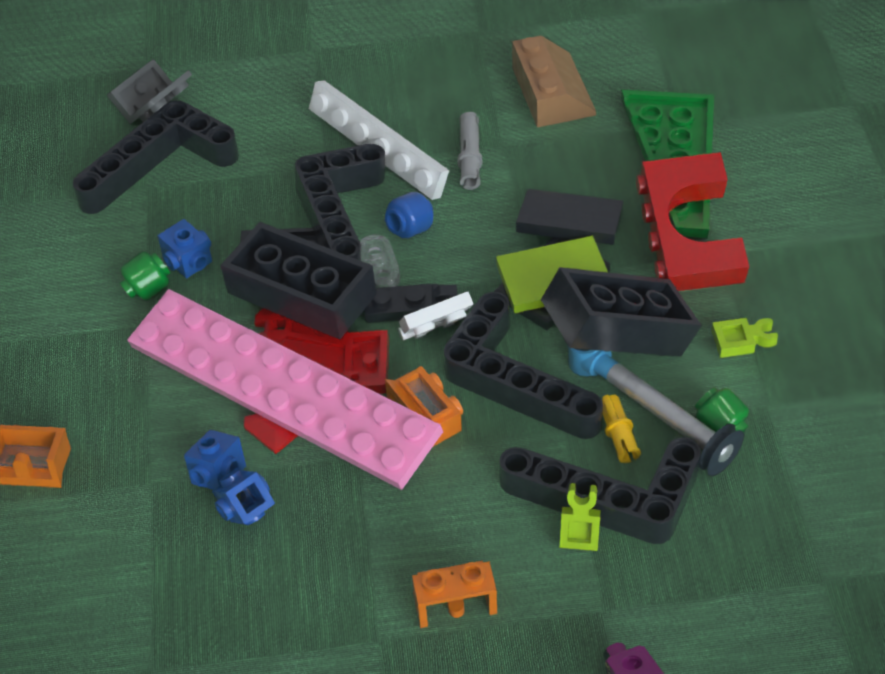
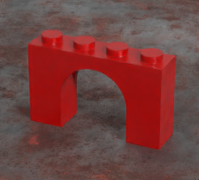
[636,152,750,291]

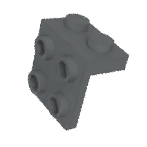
[107,59,193,124]

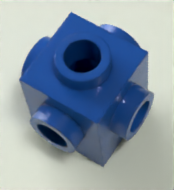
[157,219,213,279]
[184,430,246,490]
[212,469,275,525]

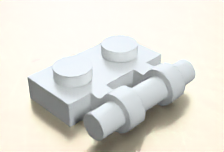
[398,292,473,341]

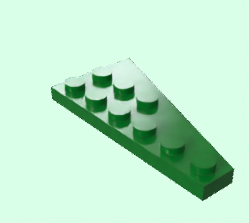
[621,89,714,238]

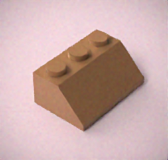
[512,36,596,128]

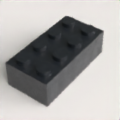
[220,222,377,339]
[541,267,702,356]

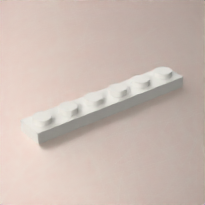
[308,80,449,200]

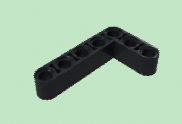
[73,101,239,214]
[295,144,385,261]
[444,292,603,439]
[499,437,701,544]

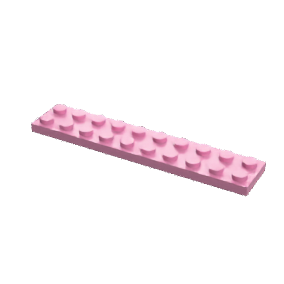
[127,289,443,490]

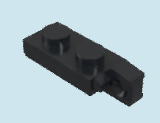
[365,284,458,323]

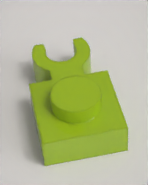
[711,318,778,358]
[559,483,601,551]

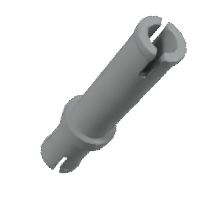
[457,112,482,190]

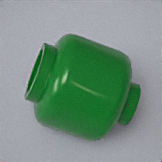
[119,251,171,301]
[694,387,749,432]

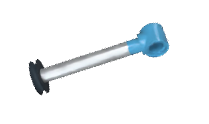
[567,345,744,476]

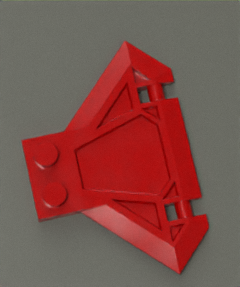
[244,308,389,455]

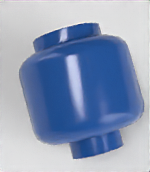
[385,192,433,238]

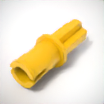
[602,394,641,463]

